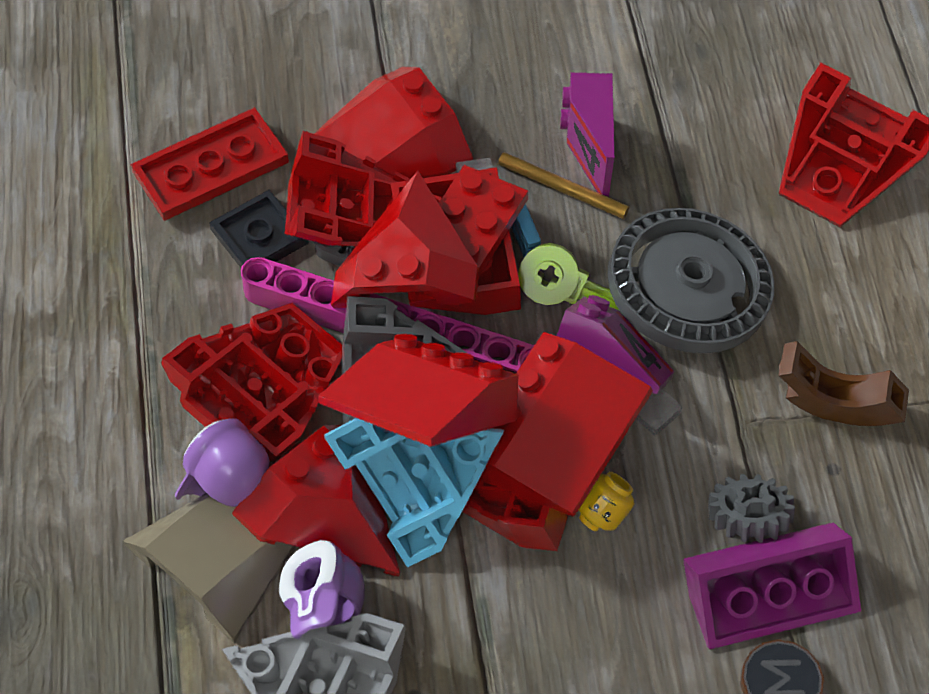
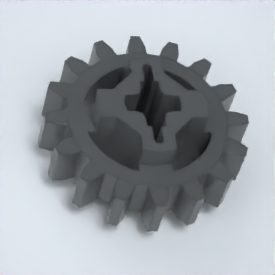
[708,474,795,543]

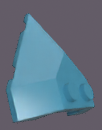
[324,418,504,568]

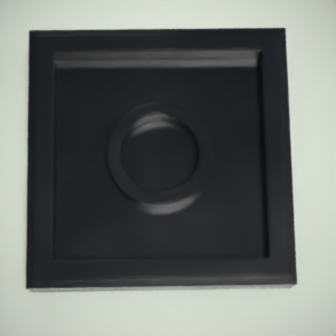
[209,189,309,268]

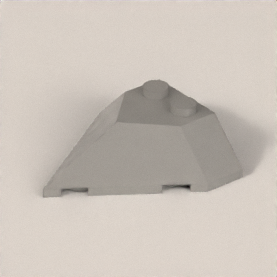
[222,613,406,694]

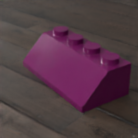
[683,522,862,650]

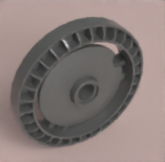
[607,208,774,354]

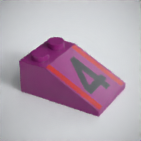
[560,72,614,197]
[557,295,675,394]

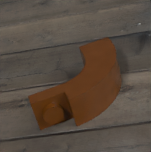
[779,341,909,426]

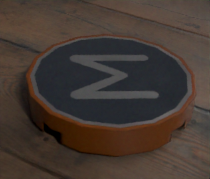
[740,639,824,694]

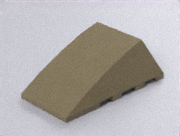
[123,493,295,643]

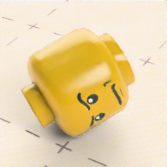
[579,472,634,531]

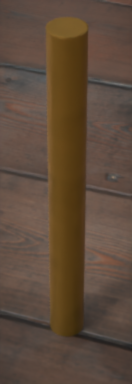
[498,152,629,219]

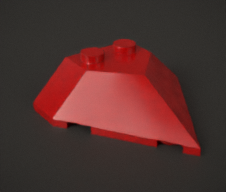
[331,171,479,308]
[232,425,400,577]

